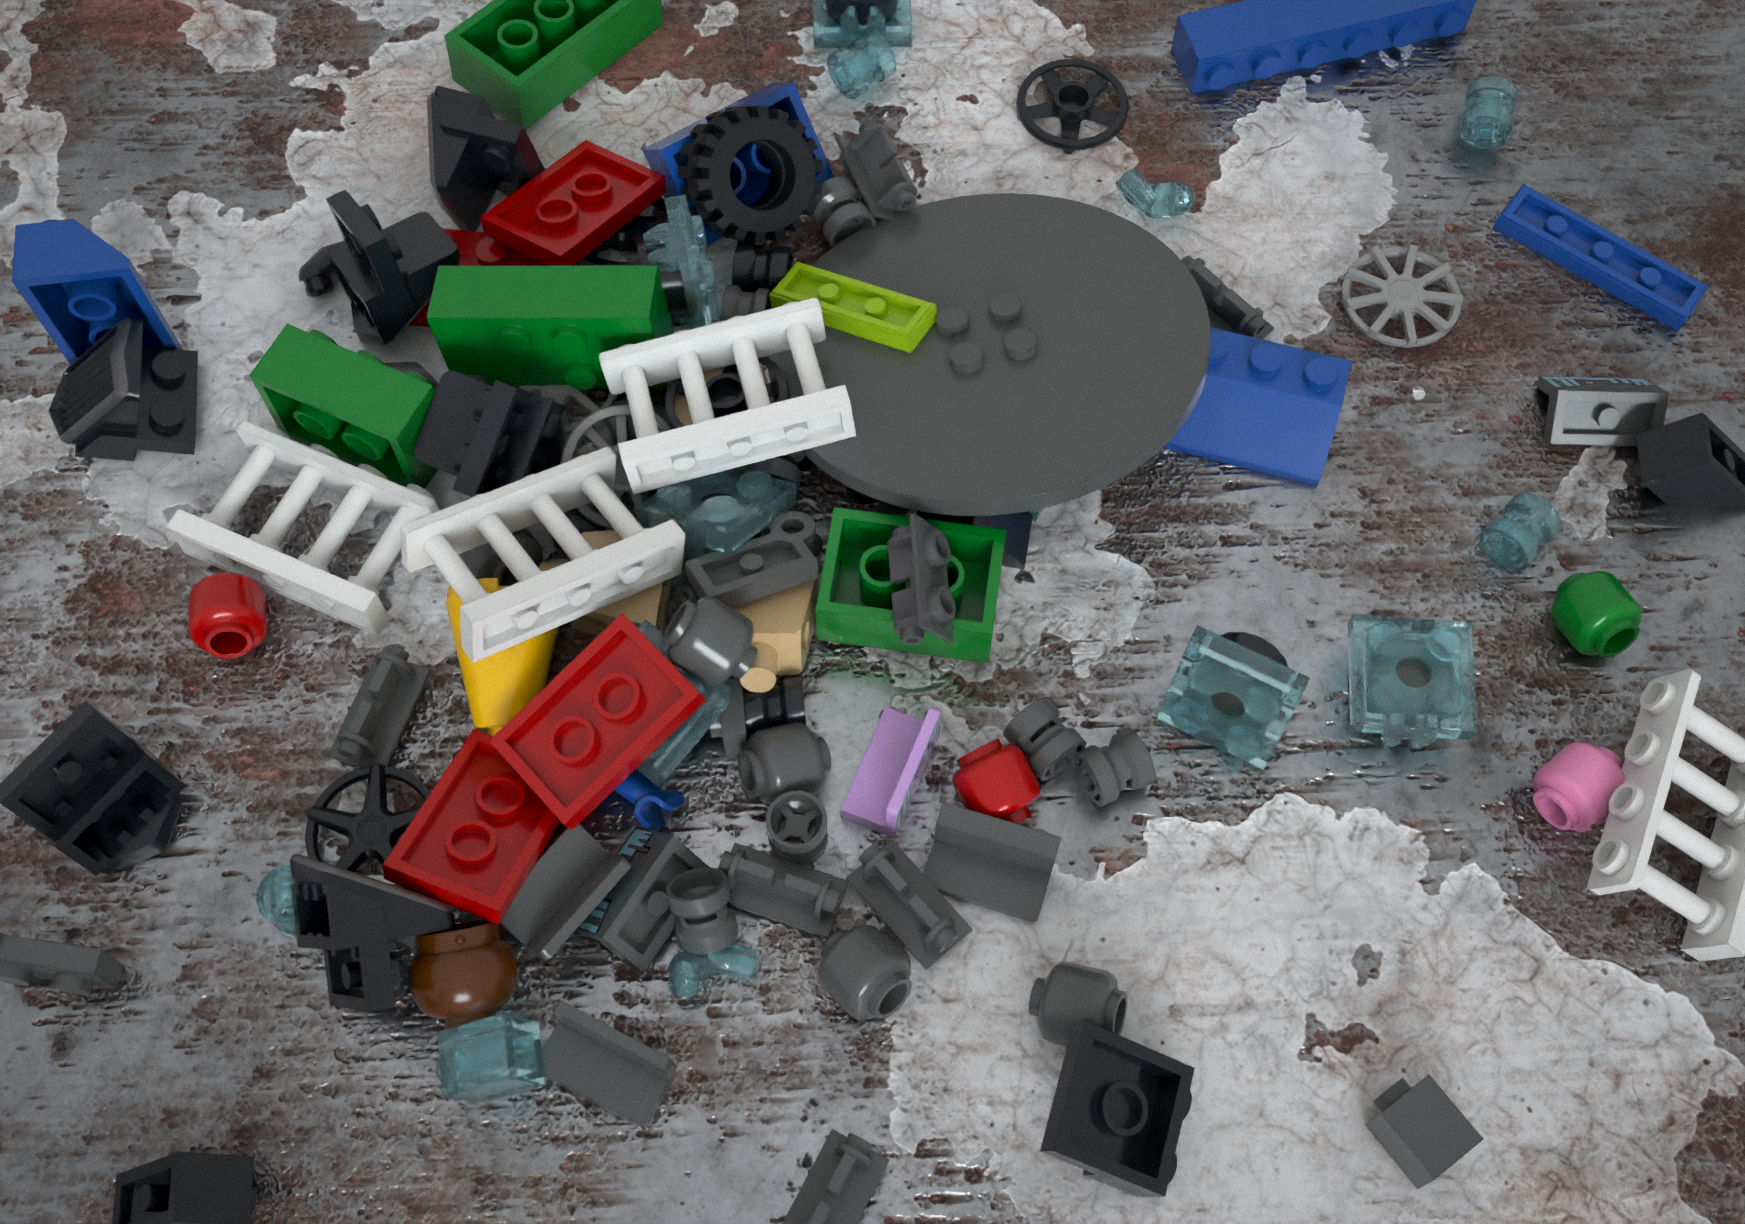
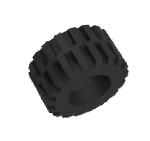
[678,106,823,243]

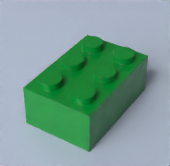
[249,323,438,489]
[815,507,1006,663]

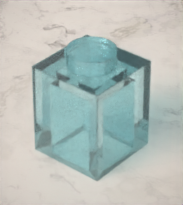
[437,1013,545,1103]

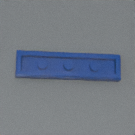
[1493,184,1710,332]

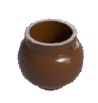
[409,919,519,1029]

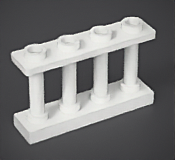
[599,298,856,494]
[166,420,440,636]
[400,447,686,663]
[1587,668,1745,961]

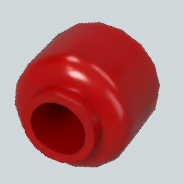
[188,572,268,659]
[952,738,1041,824]

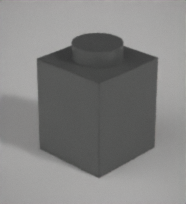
[1365,1074,1483,1189]

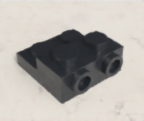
[1040,1021,1195,1197]

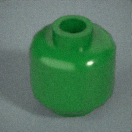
[1551,571,1642,657]

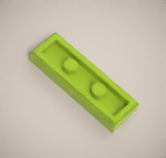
[769,262,937,353]

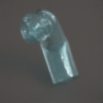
[1117,168,1196,218]
[667,943,759,998]

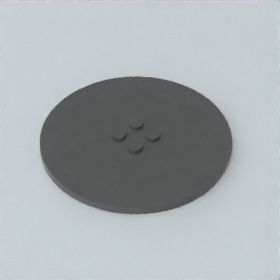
[768,193,1211,516]

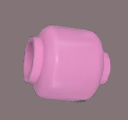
[1533,742,1625,832]

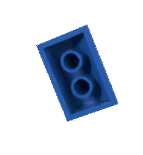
[642,82,834,247]
[12,219,183,365]
[1163,327,1352,486]

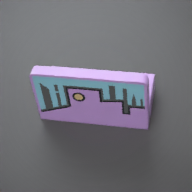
[841,706,942,839]

